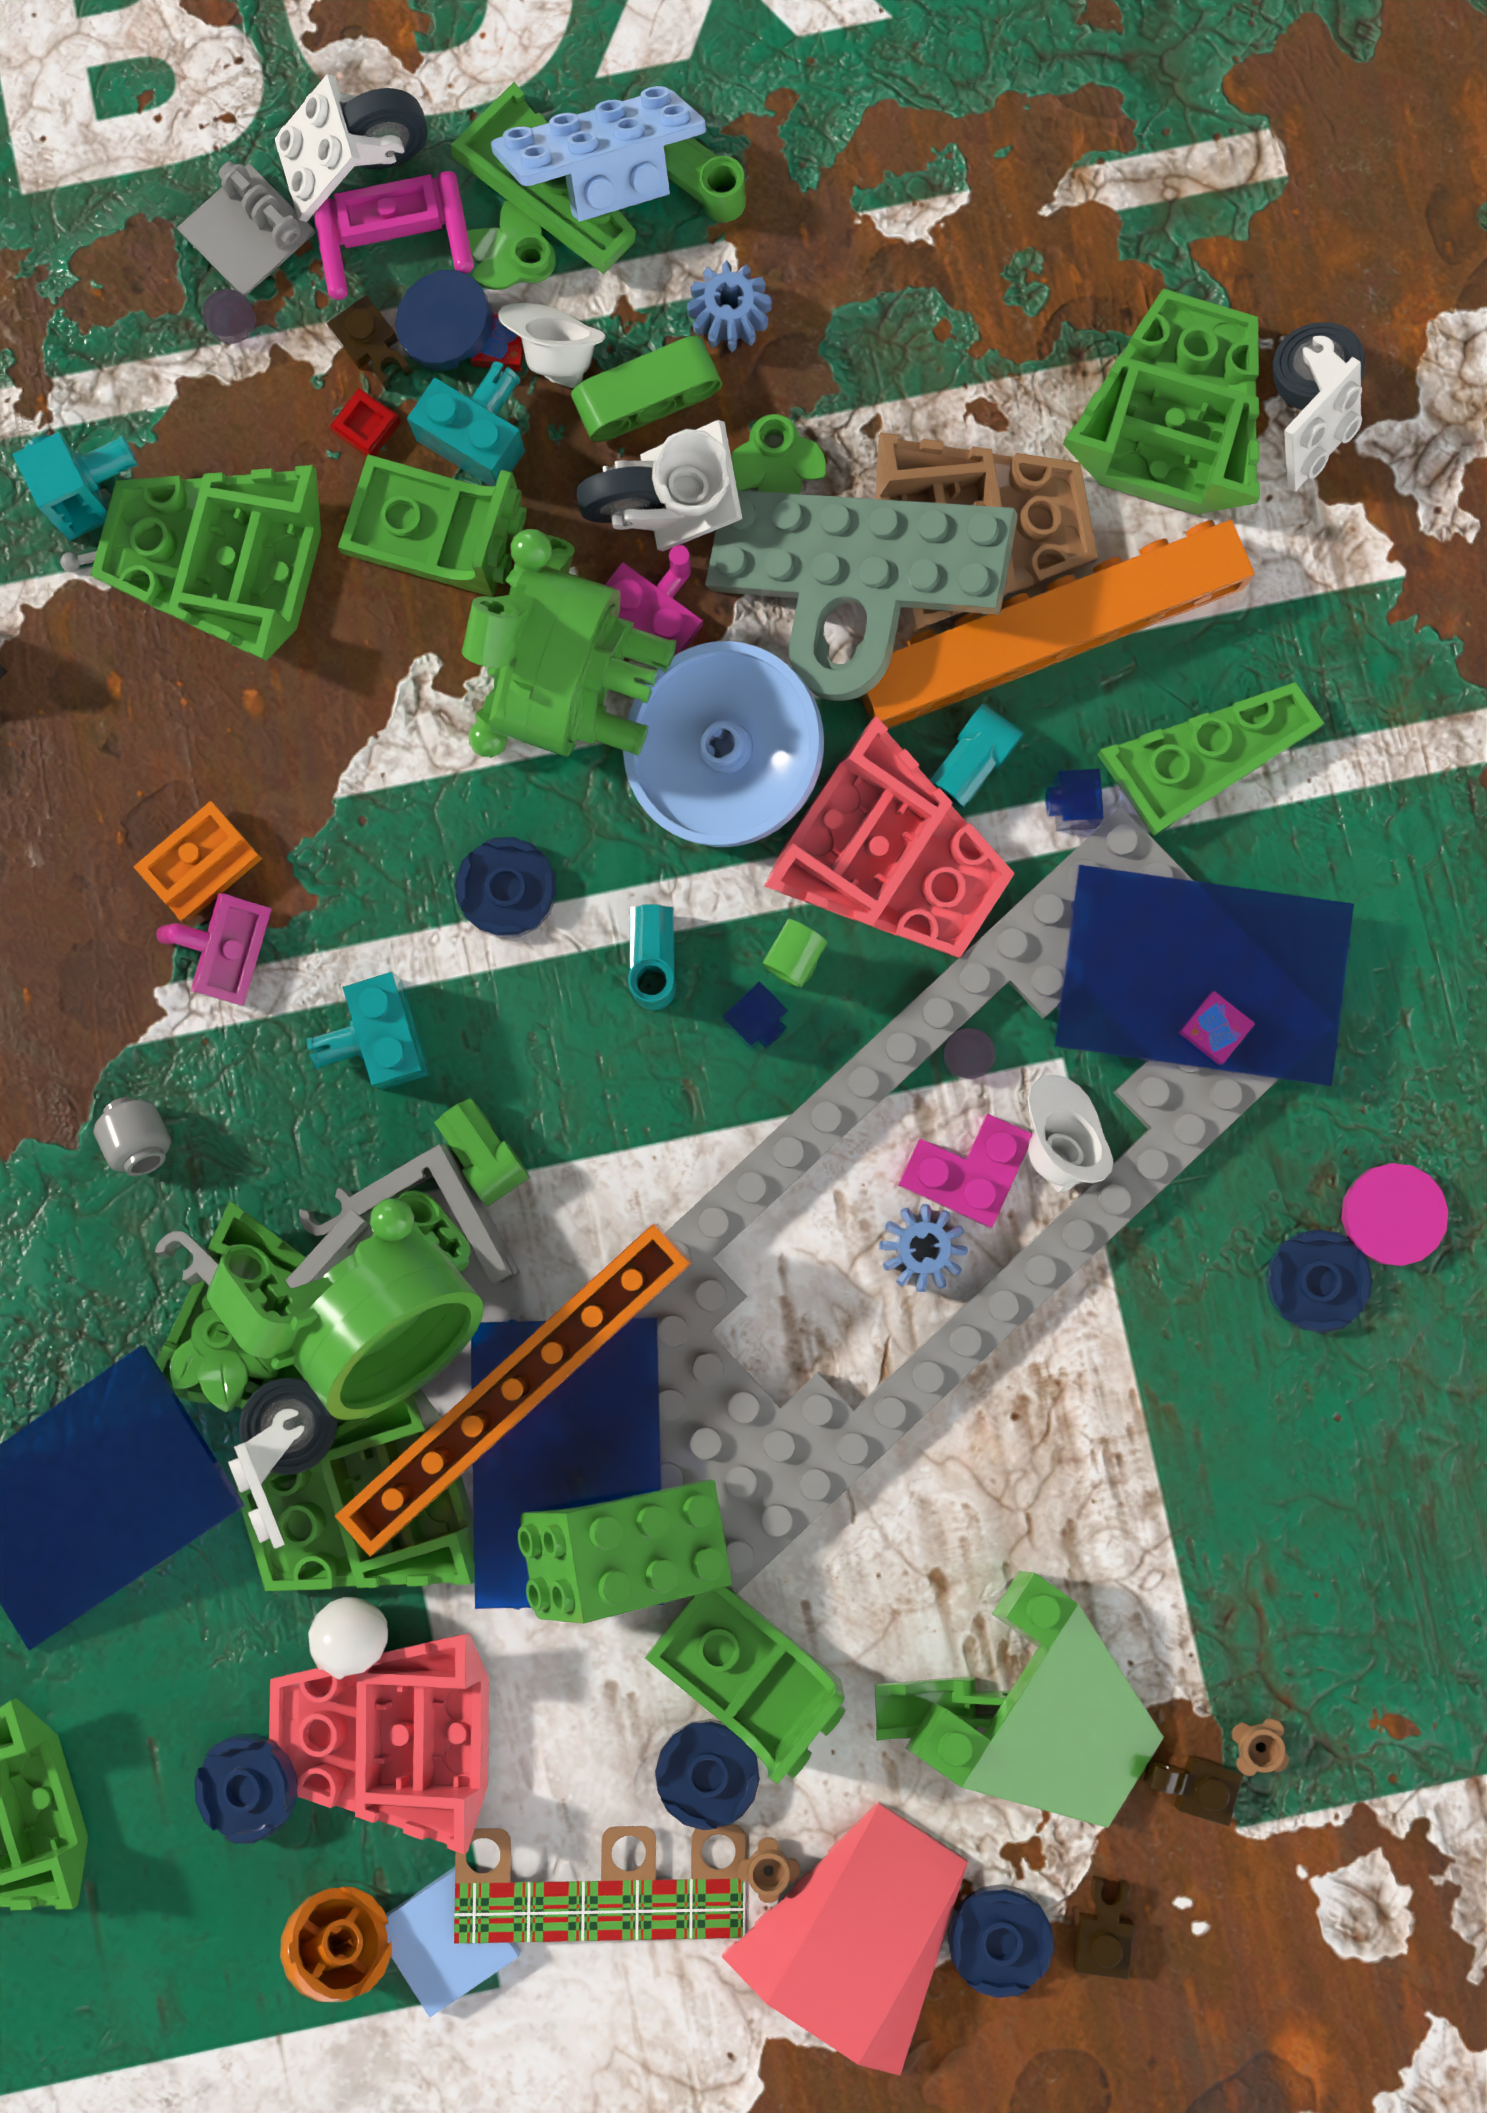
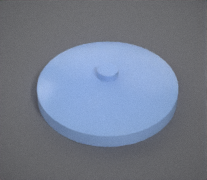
[623,641,824,847]

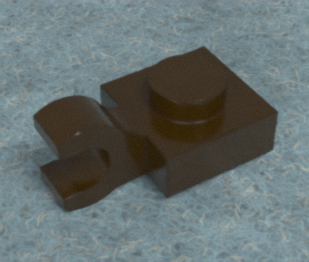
[1144,1755,1244,1826]

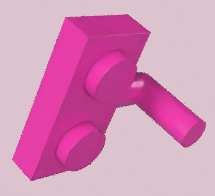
[605,545,703,656]
[156,893,272,1006]

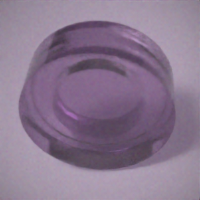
[203,289,256,344]
[943,1028,995,1080]

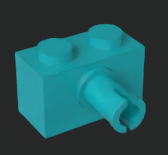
[407,361,525,486]
[12,432,139,541]
[307,972,430,1090]

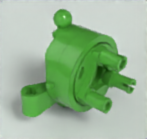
[461,529,677,758]

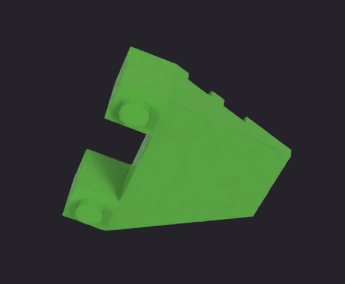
[905,1570,1164,1828]

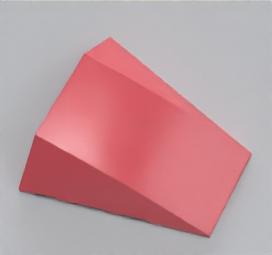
[763,716,1015,958]
[269,1633,489,1854]
[722,1802,968,2075]

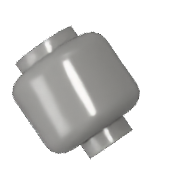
[93,1097,172,1176]

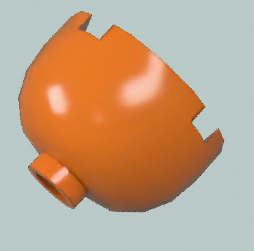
[280,1886,392,2002]

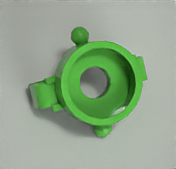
[207,1191,484,1420]

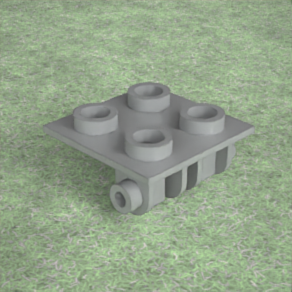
[177,161,316,298]

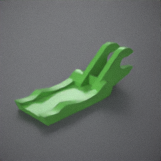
[875,1677,1010,1741]

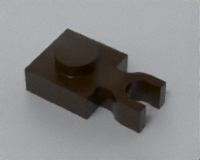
[326,295,412,390]
[1073,1876,1135,1980]

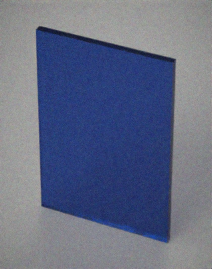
[1054,865,1354,1087]
[471,1317,665,1610]
[0,1344,245,1651]

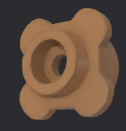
[1232,1718,1289,1776]
[737,1837,800,1903]

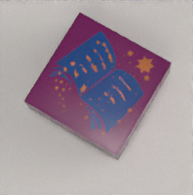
[1179,991,1255,1065]

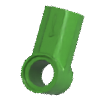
[664,137,746,222]
[761,919,828,988]
[434,1098,530,1207]

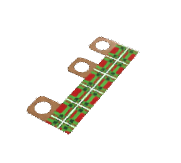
[454,1825,746,1944]

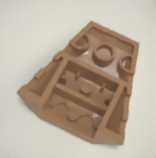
[875,432,1098,630]

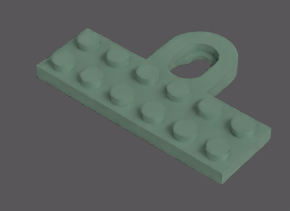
[705,490,1018,701]

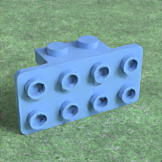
[491,86,706,222]

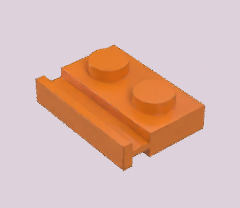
[133,801,263,924]

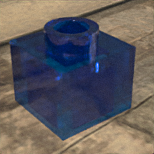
[1045,769,1104,831]
[722,981,788,1051]

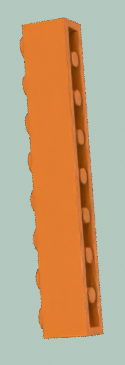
[861,519,1255,729]
[335,1224,693,1556]

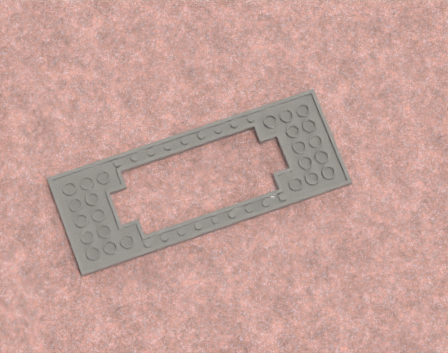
[553,806,1334,1593]

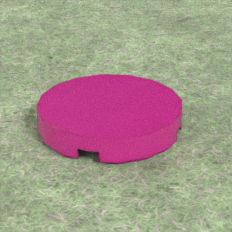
[1341,1163,1448,1266]

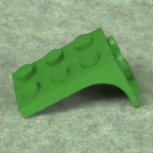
[338,454,527,597]
[518,1480,732,1624]
[645,1586,846,1784]

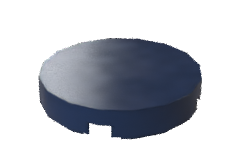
[395,270,494,370]
[455,837,557,938]
[1265,1229,1373,1333]
[655,1719,760,1830]
[194,1733,298,1844]
[947,1884,1054,1998]

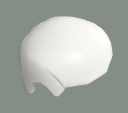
[652,429,730,516]
[308,1597,388,1680]

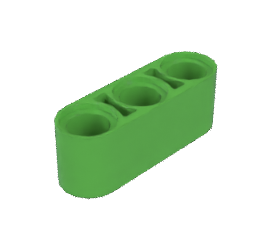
[571,335,722,443]

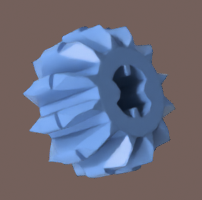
[687,260,772,353]
[879,1204,968,1292]

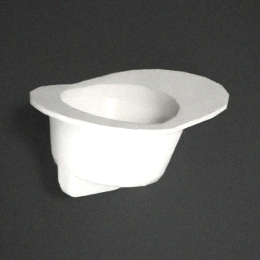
[498,302,605,388]
[1027,1074,1113,1193]

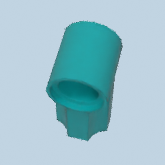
[930,703,1025,810]
[628,904,677,1011]

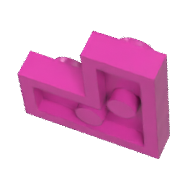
[897,1113,1032,1228]

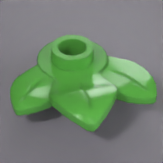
[467,200,556,290]
[731,414,826,494]
[170,1308,278,1413]

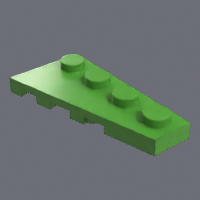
[451,82,636,274]
[1097,682,1324,837]

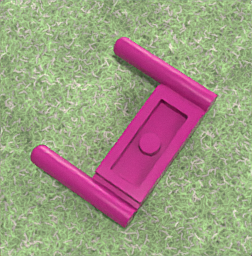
[314,171,474,300]

